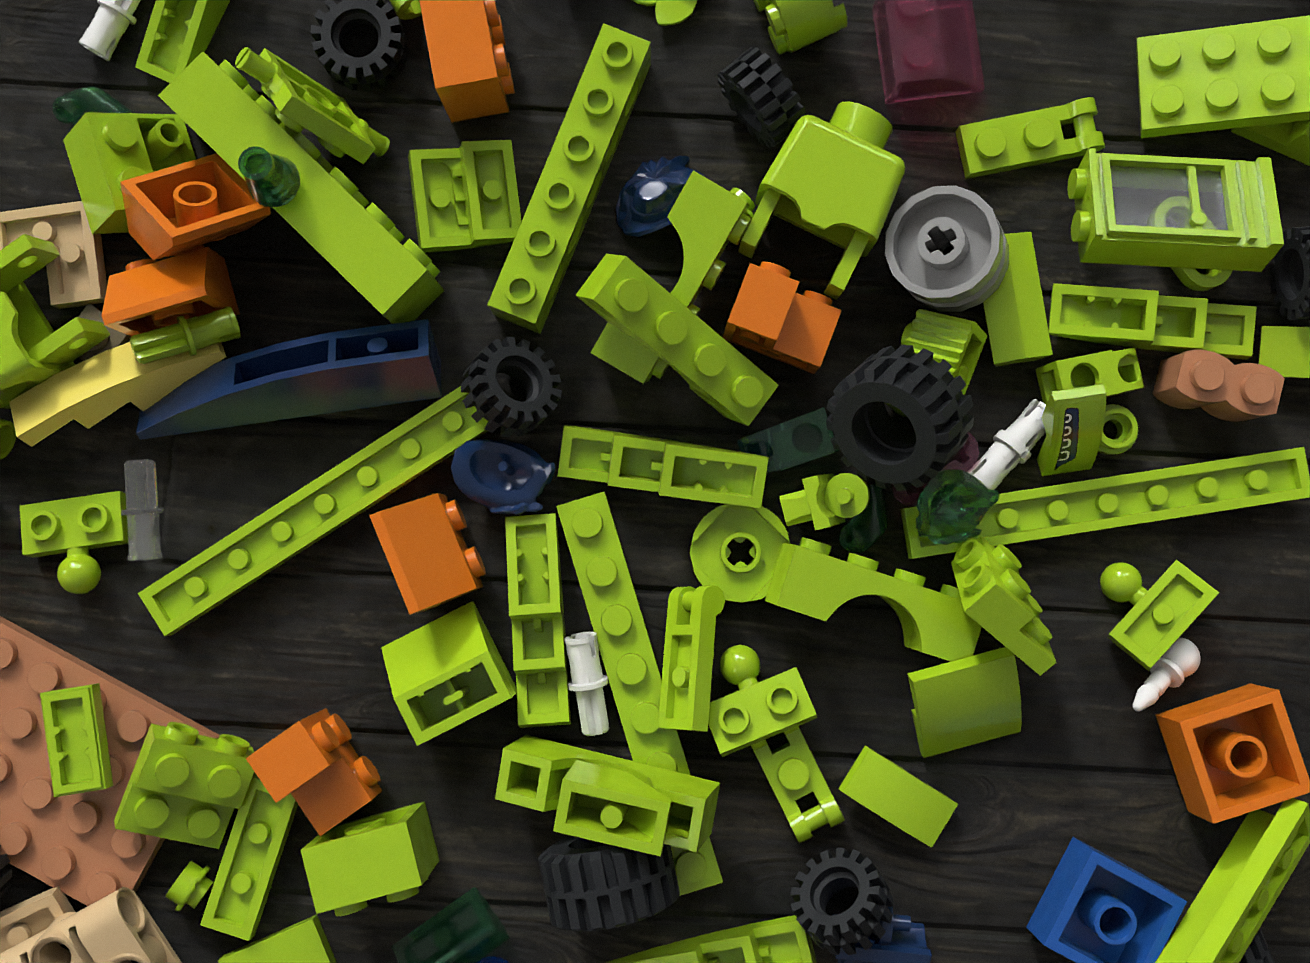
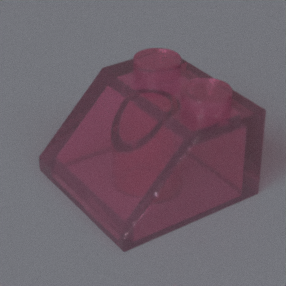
[872,0,984,104]

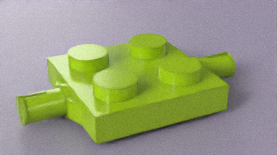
[235,47,390,164]

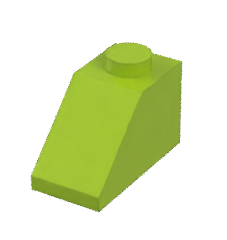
[553,760,672,857]

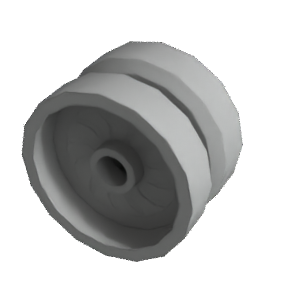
[885,185,1009,312]

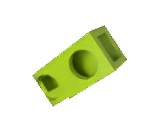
[1035,348,1144,404]

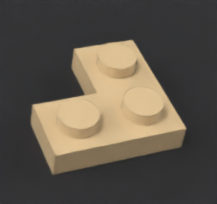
[0,201,107,309]

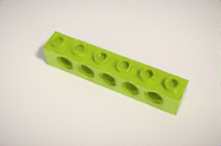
[487,23,651,334]

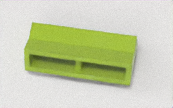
[983,232,1053,367]

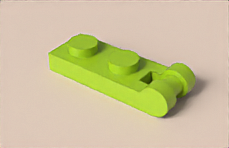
[955,97,1105,179]
[658,585,725,732]

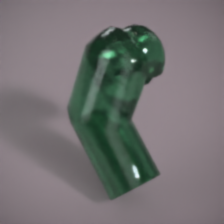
[52,86,134,125]

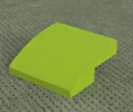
[408,140,522,253]
[907,647,1022,758]

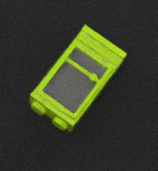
[1067,148,1284,272]

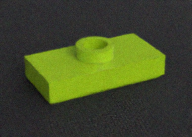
[40,683,113,797]

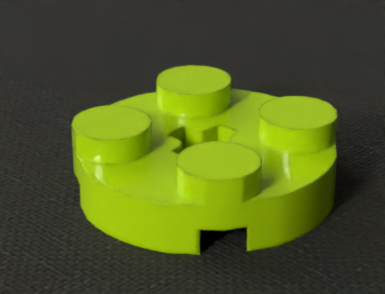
[689,504,790,603]

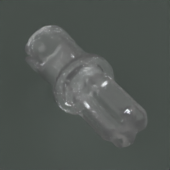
[121,459,164,561]

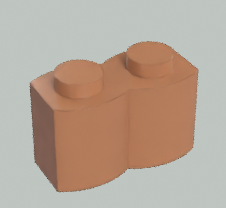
[1153,350,1285,422]

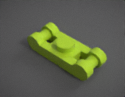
[751,726,845,844]

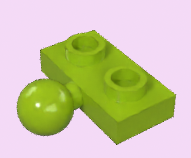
[20,491,132,594]
[1100,559,1219,671]
[708,645,817,757]

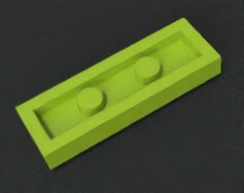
[200,773,298,941]

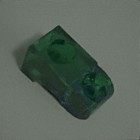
[737,407,839,475]

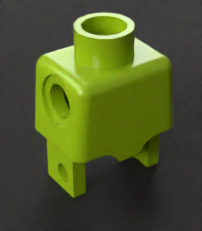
[738,101,905,300]
[0,234,110,409]

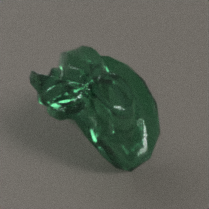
[916,469,1000,545]

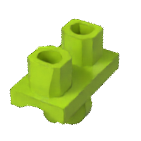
[779,473,870,531]

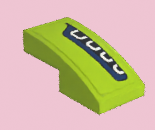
[1037,384,1107,476]

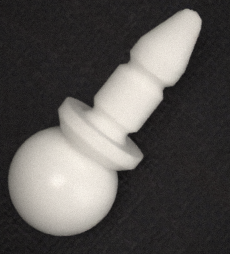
[1133,637,1201,712]

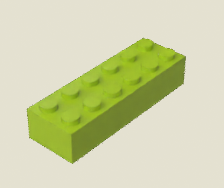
[158,51,444,324]

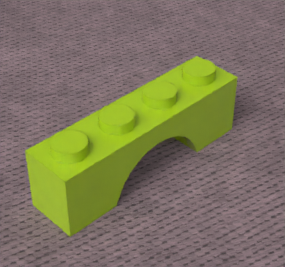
[591,170,752,384]
[575,253,779,426]
[765,537,982,662]
[495,735,720,852]

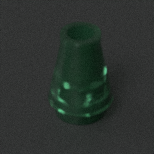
[238,146,300,207]

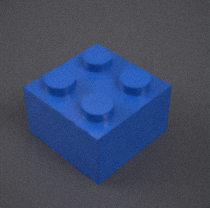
[1026,837,1187,963]

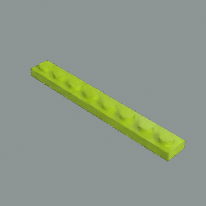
[138,386,488,636]
[901,447,1310,559]
[556,492,723,896]

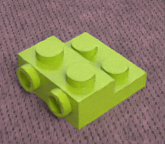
[951,535,1056,676]
[114,722,254,849]

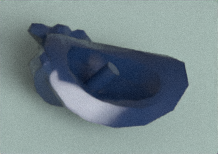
[616,155,705,237]
[451,439,555,515]

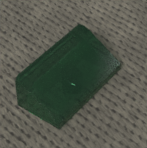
[391,887,509,963]

